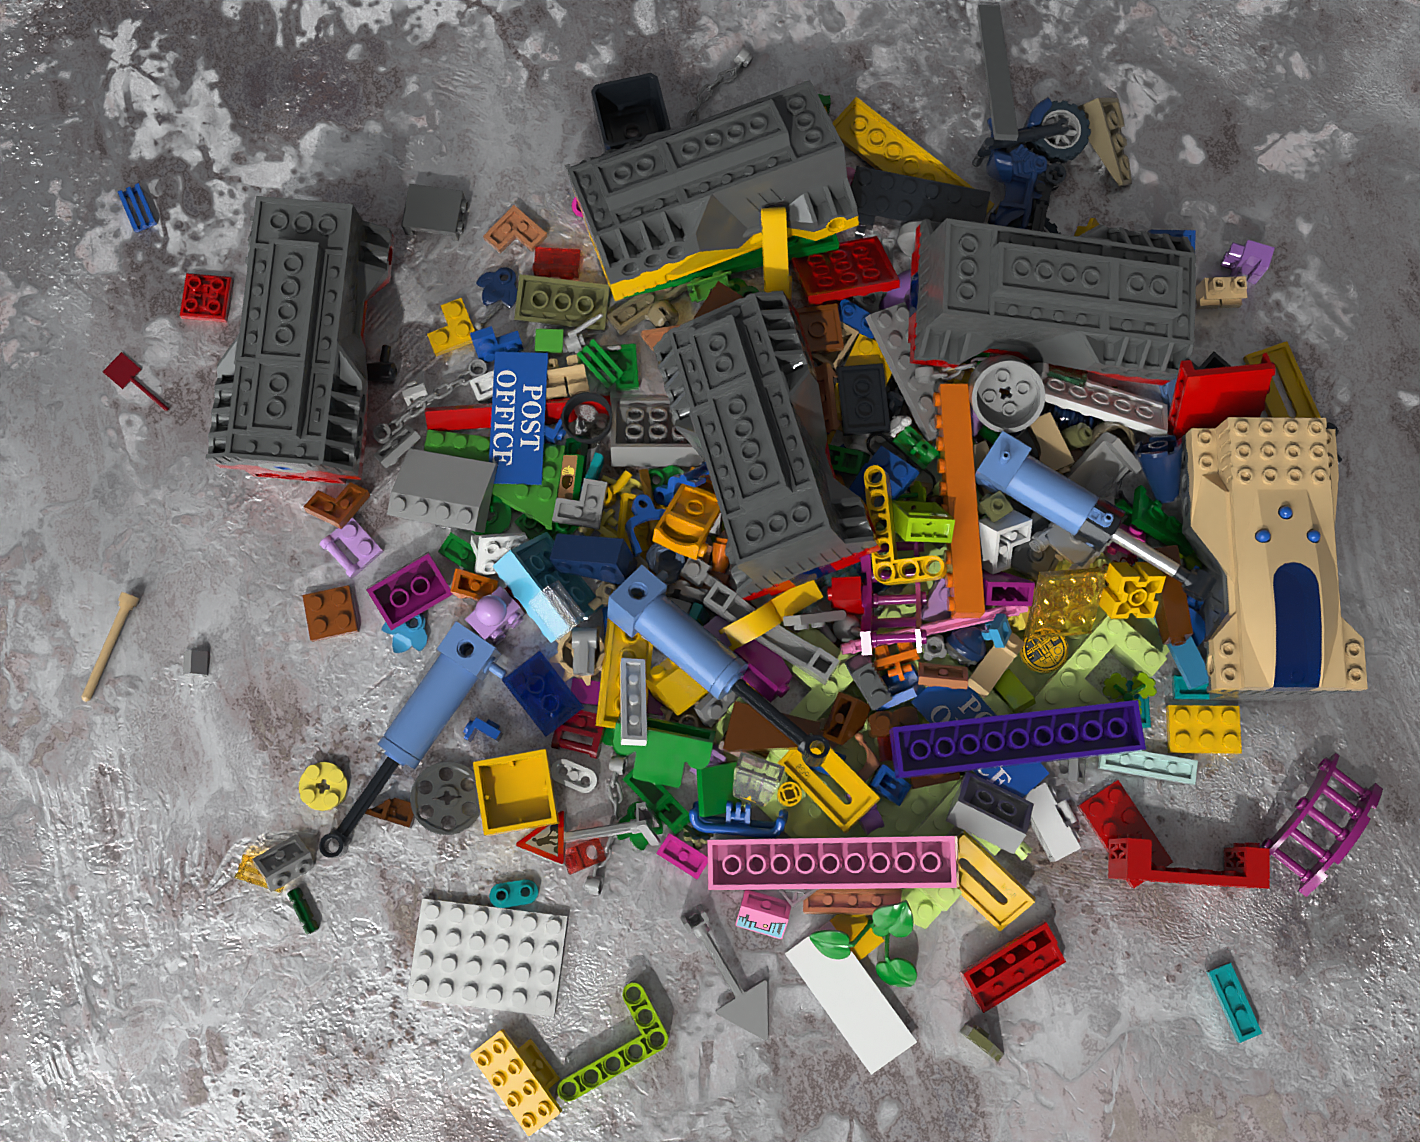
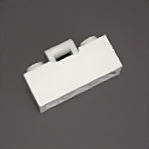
[1023,782,1081,862]

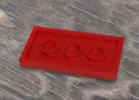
[1077,780,1173,888]

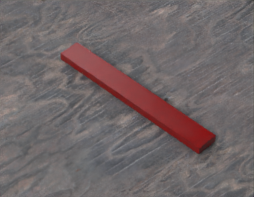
[425,395,611,431]

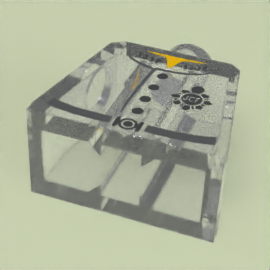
[733,752,785,808]

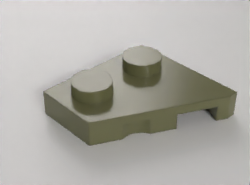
[960,1024,1004,1062]

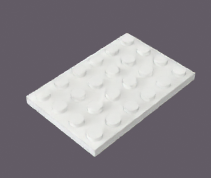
[407,898,568,1017]

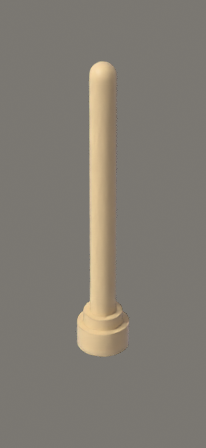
[81,592,140,702]

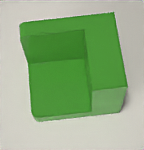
[535,329,565,353]

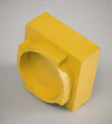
[473,749,560,836]

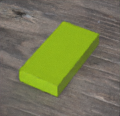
[993,669,1036,714]

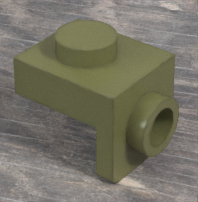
[977,491,1013,523]

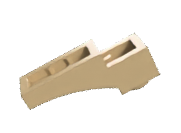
[968,633,1025,698]

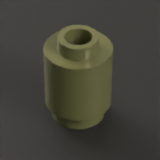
[1060,423,1092,451]

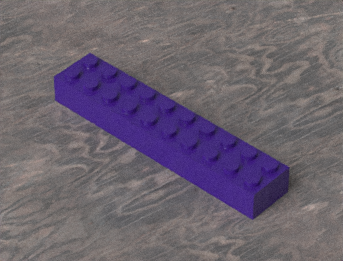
[889,700,1146,779]

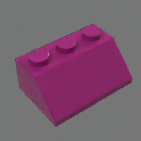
[366,551,453,630]

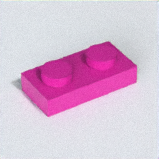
[656,833,708,880]

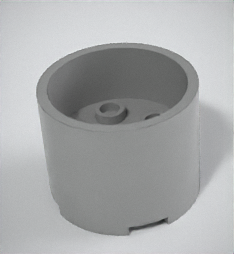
[968,354,1045,433]

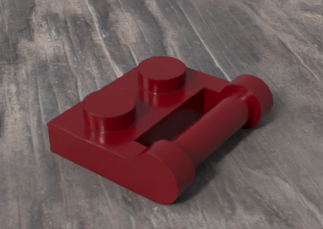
[551,705,606,759]

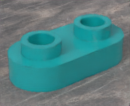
[489,880,539,908]

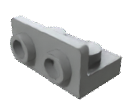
[252,834,314,892]

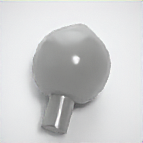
[833,614,861,642]

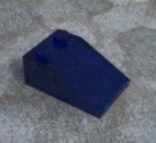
[501,650,584,737]

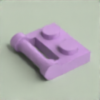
[320,518,384,578]

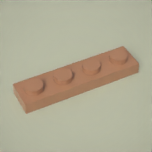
[803,888,902,915]

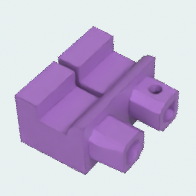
[1220,240,1275,285]

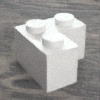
[978,509,1032,574]

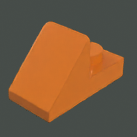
[450,569,498,601]

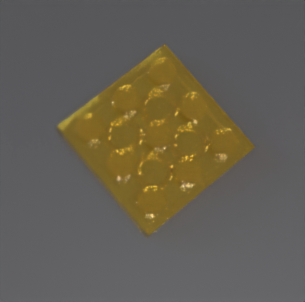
[1024,567,1108,639]

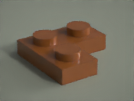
[303,482,370,529]

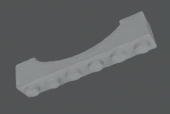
[703,581,840,685]

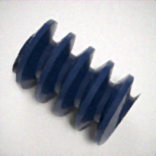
[1045,403,1094,430]

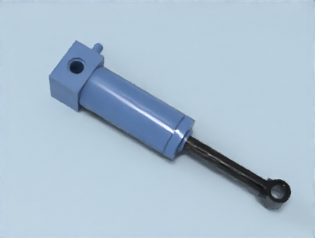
[607,565,830,767]
[319,621,507,858]

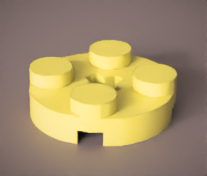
[299,762,349,811]

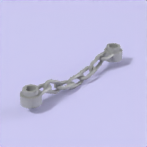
[686,47,754,125]
[915,357,1049,384]
[372,359,488,444]
[585,754,628,895]

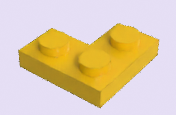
[427,298,475,357]

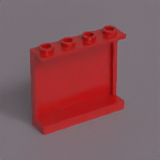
[1167,352,1276,440]

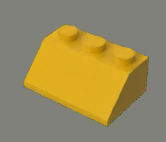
[646,658,709,716]

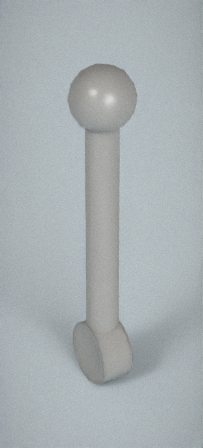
[474,301,504,330]

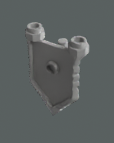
[1029,497,1114,584]

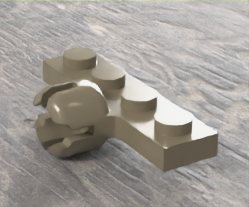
[606,282,690,335]

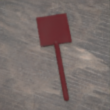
[102,352,169,411]

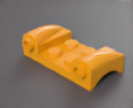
[652,467,721,560]

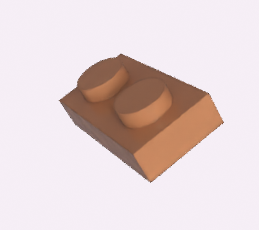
[918,662,968,689]

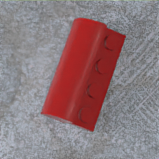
[959,920,1066,1013]

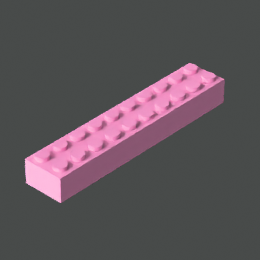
[707,836,959,890]

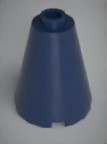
[1134,435,1183,503]

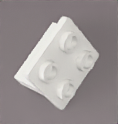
[470,532,527,575]

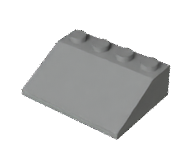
[611,398,705,466]
[387,448,497,533]

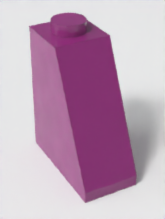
[982,569,1035,606]
[734,639,792,703]

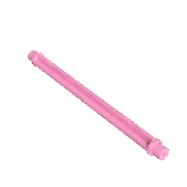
[840,606,1028,655]

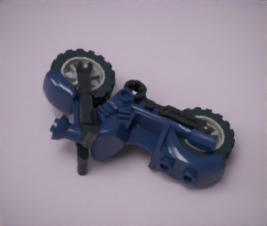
[972,97,1091,234]

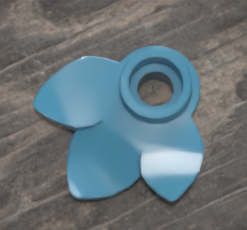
[381,613,428,653]

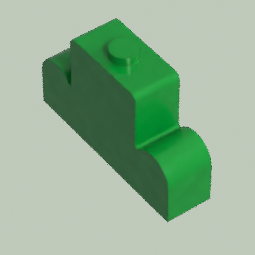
[613,712,716,788]

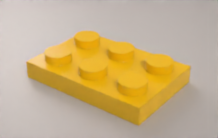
[1166,705,1242,754]

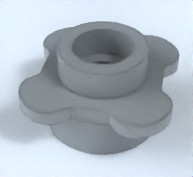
[922,634,947,661]

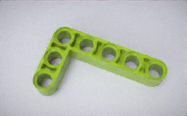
[557,981,669,1102]

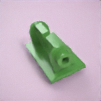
[687,270,735,303]

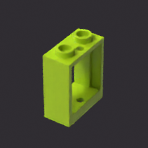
[892,500,955,543]

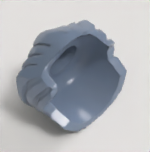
[645,543,686,584]

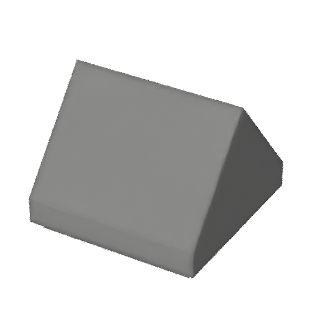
[183,650,209,676]

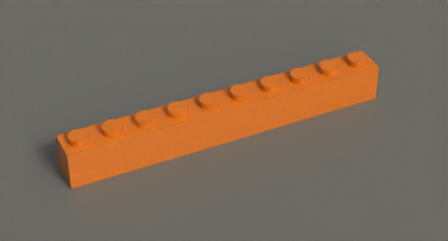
[933,384,985,619]

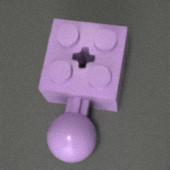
[465,586,525,645]

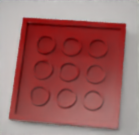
[791,236,900,304]

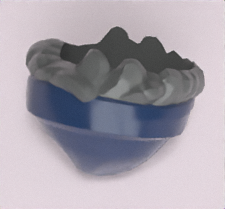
[943,626,987,667]

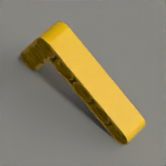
[761,207,790,300]
[864,465,948,585]

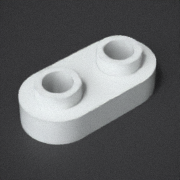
[551,759,597,793]

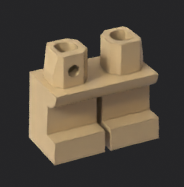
[1196,276,1248,309]
[546,354,590,400]

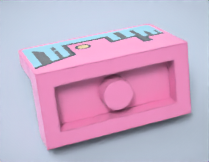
[735,890,791,939]

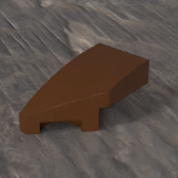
[365,798,415,828]

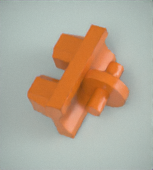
[874,642,920,681]

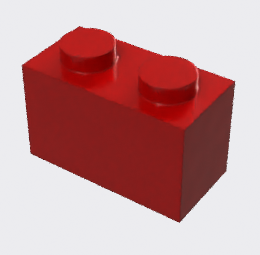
[827,576,864,615]

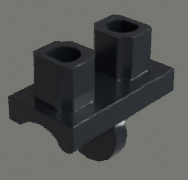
[886,379,905,421]

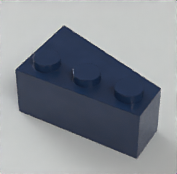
[549,534,638,585]

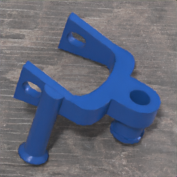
[653,462,709,507]
[625,494,666,557]

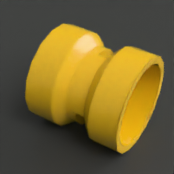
[777,782,802,807]

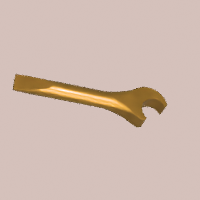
[639,468,659,548]

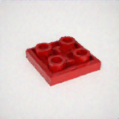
[179,273,233,323]

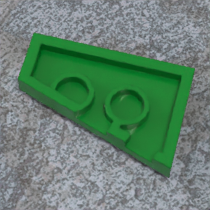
[1131,485,1193,557]

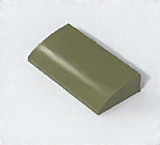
[514,274,611,331]

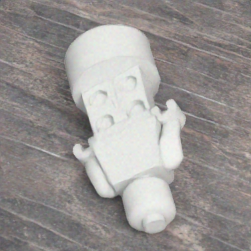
[874,416,912,443]

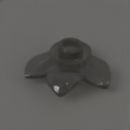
[569,404,611,449]

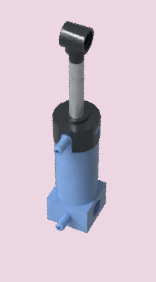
[975,431,1217,602]

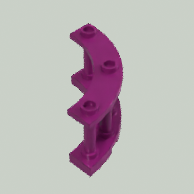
[860,541,927,655]
[1260,753,1383,897]

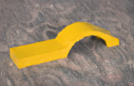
[718,576,823,651]

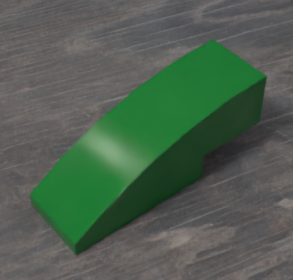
[622,768,690,836]

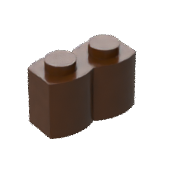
[866,707,919,738]

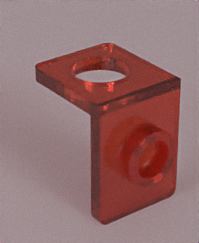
[565,838,606,875]

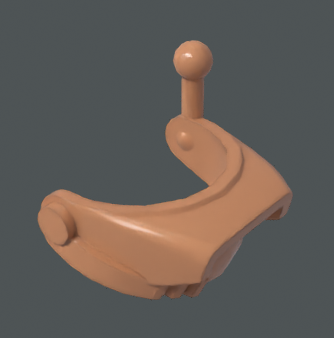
[855,732,881,782]

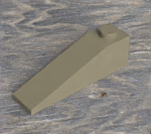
[1077,98,1132,186]

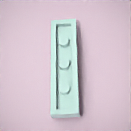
[1098,751,1198,785]

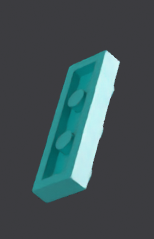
[1206,962,1263,1043]

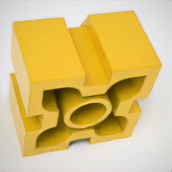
[1098,562,1166,619]

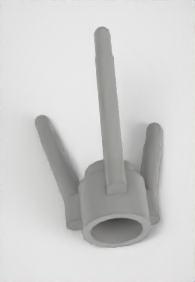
[564,313,621,354]

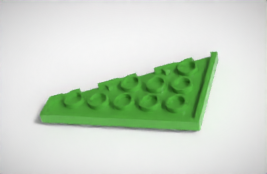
[424,430,565,530]

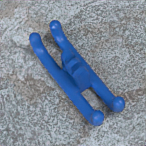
[689,801,788,839]

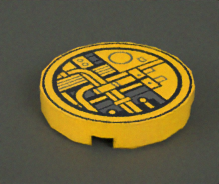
[1020,626,1068,673]

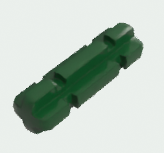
[287,887,319,935]

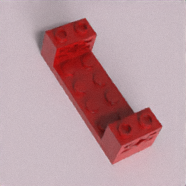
[1108,834,1270,889]

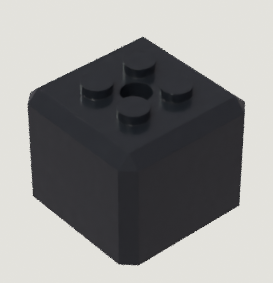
[591,73,671,153]

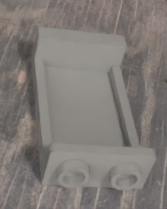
[1063,431,1142,498]

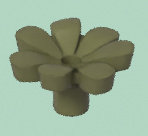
[683,825,714,850]

